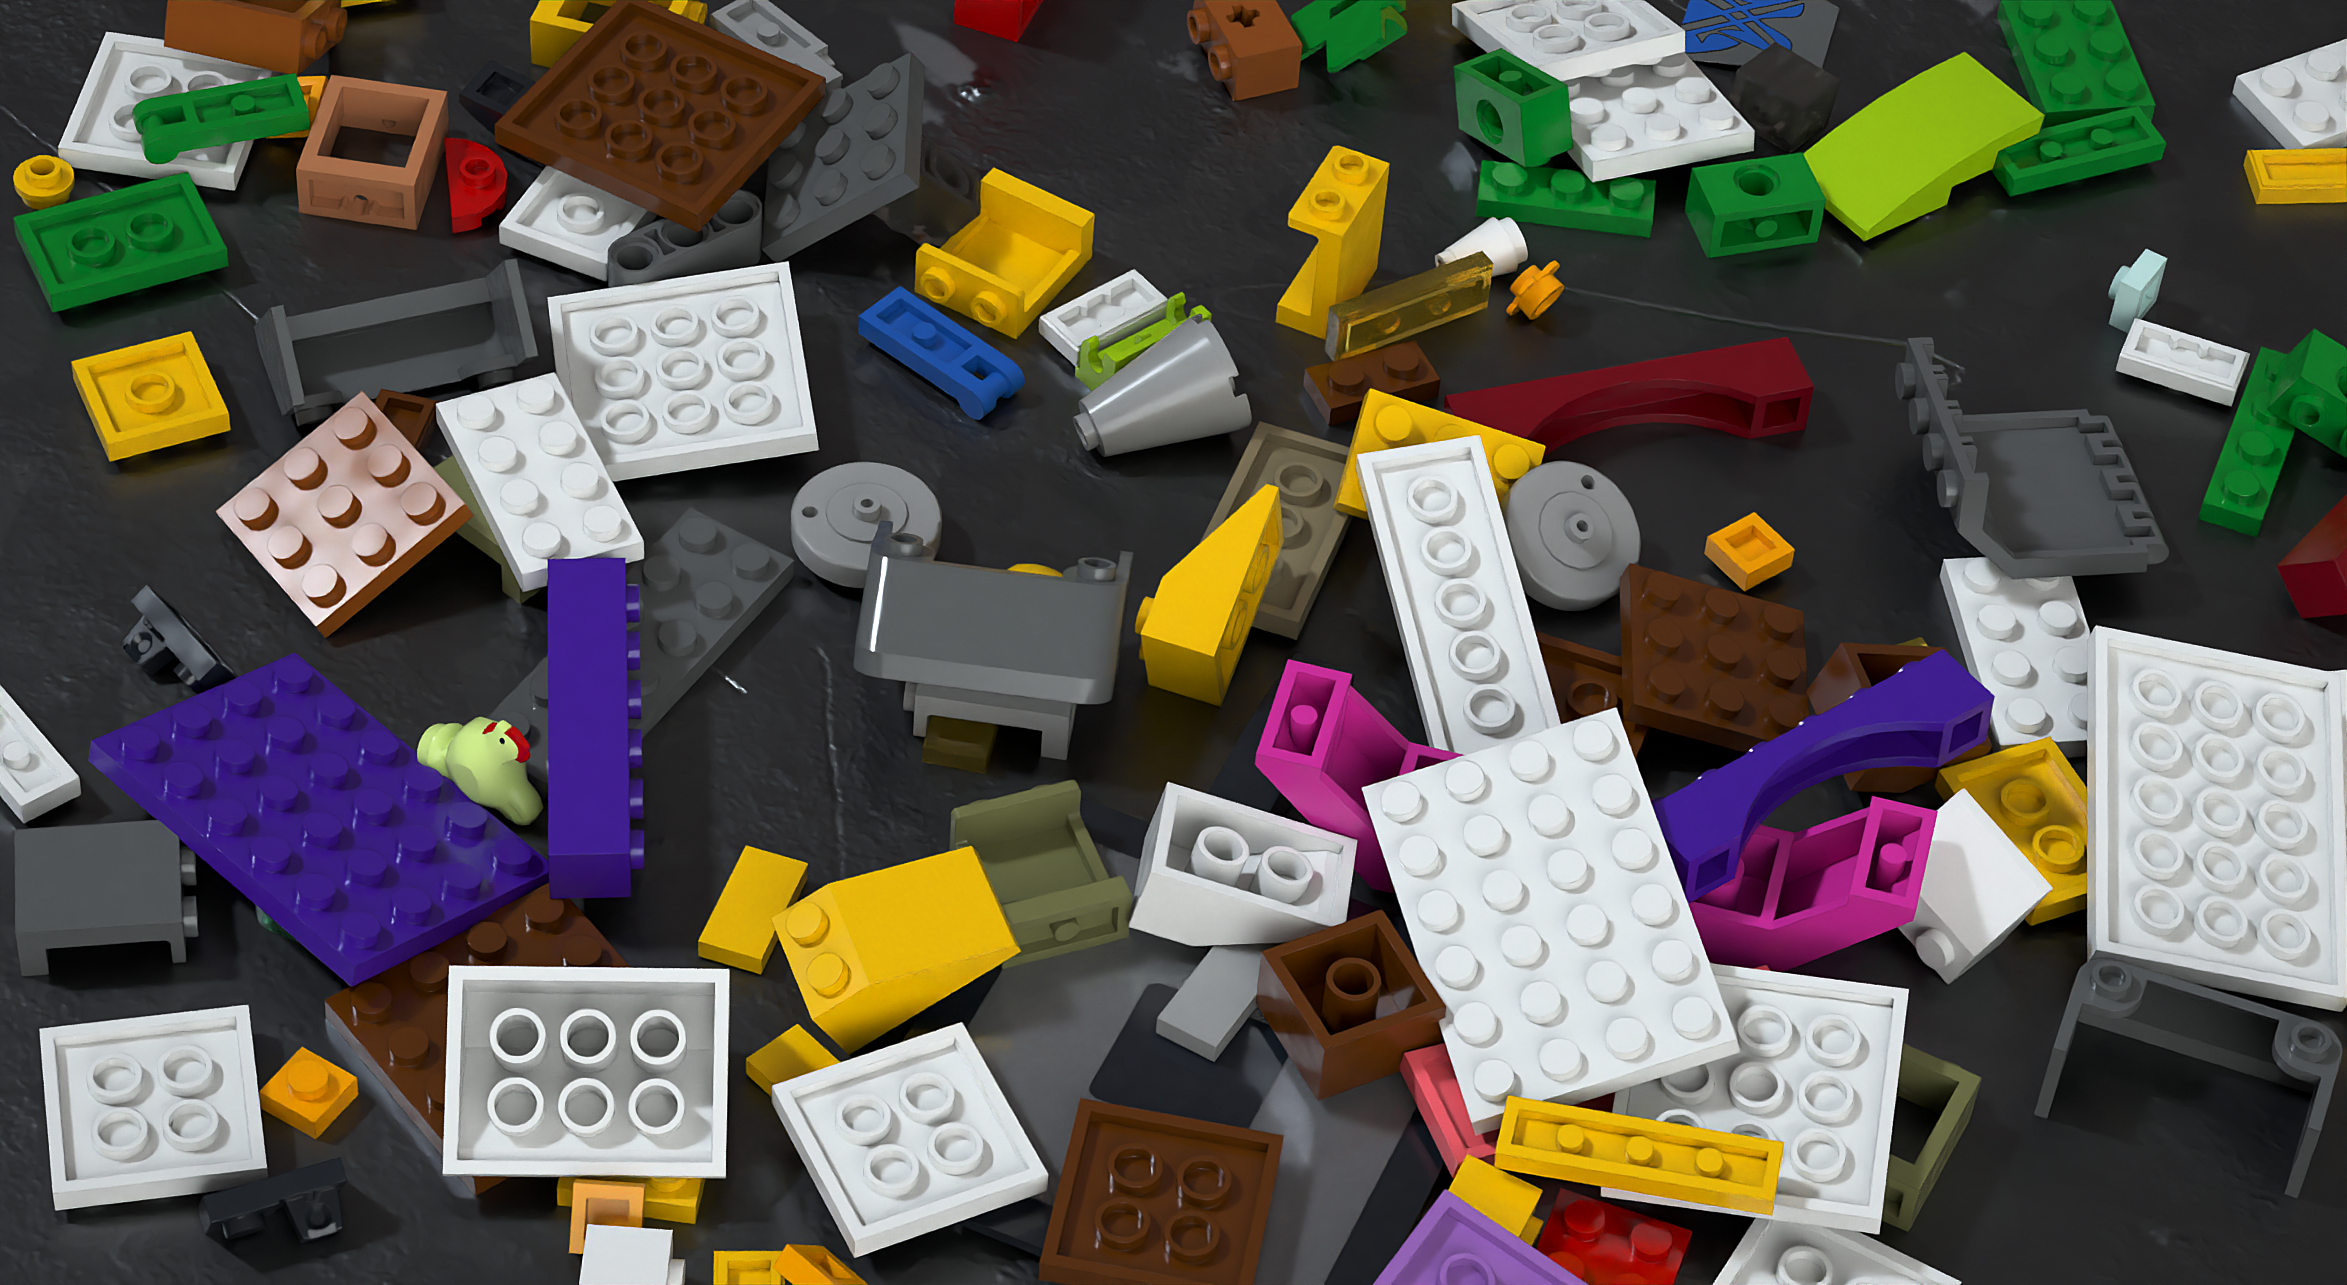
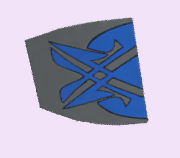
[1681,0,1840,74]

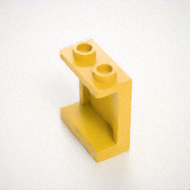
[1276,145,1390,342]
[915,167,1095,339]

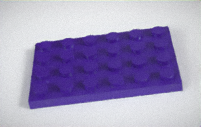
[88,653,549,987]

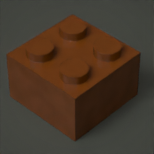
[1256,909,1446,1101]

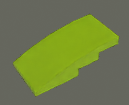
[1804,52,2045,241]

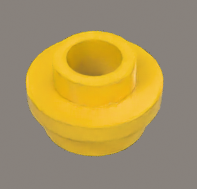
[13,155,75,210]

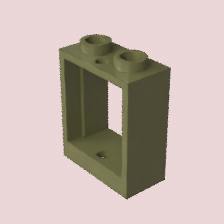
[1881,1043,1982,1232]

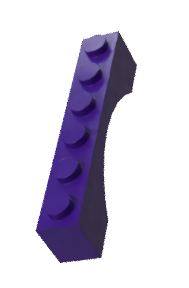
[1651,649,1995,904]

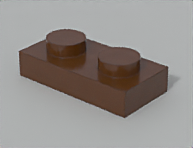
[1303,339,1441,426]

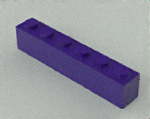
[548,558,644,899]

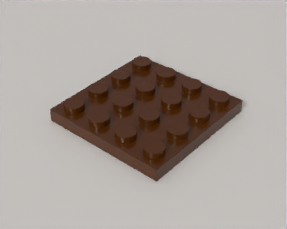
[495,0,826,232]
[324,883,631,1196]

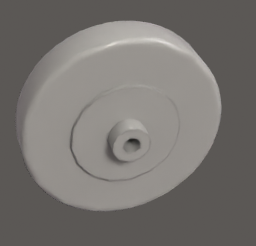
[1499,461,1641,611]
[791,462,942,588]

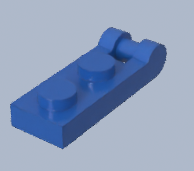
[858,286,1025,420]

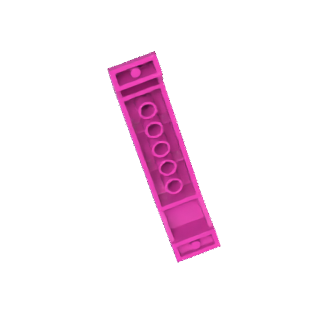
[1255,659,1938,972]

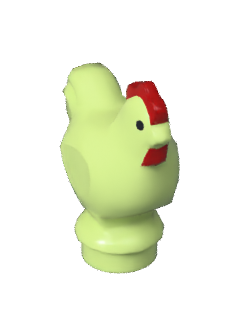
[417,717,543,825]

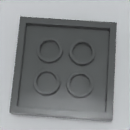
[761,52,925,263]

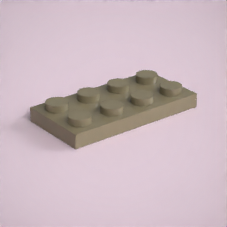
[1200,421,1354,640]

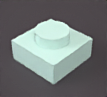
[2108,249,2167,333]

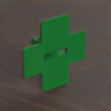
[1291,0,1407,73]

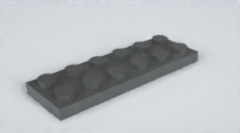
[487,508,794,800]

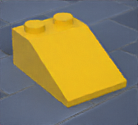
[1135,484,1284,707]
[771,846,1021,1055]

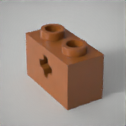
[1187,0,1302,102]

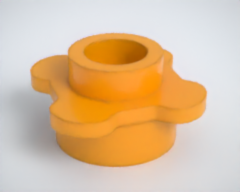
[1506,260,1565,320]

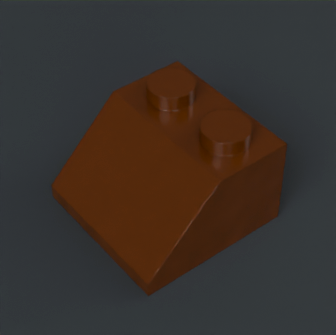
[1806,642,1992,793]

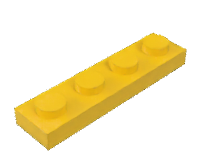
[1494,1095,1785,1216]

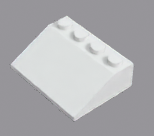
[443,966,730,1179]

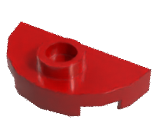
[444,137,508,233]

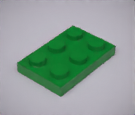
[1997,0,2156,129]
[13,172,228,313]

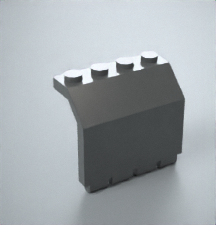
[1895,337,2169,579]

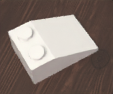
[1128,782,1358,946]

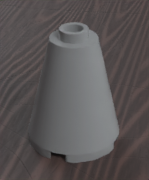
[1073,314,1252,457]

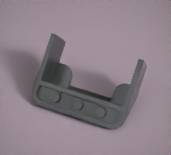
[254,258,539,426]
[853,520,1134,704]
[2034,958,2343,1198]

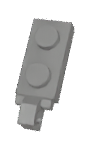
[709,0,843,100]

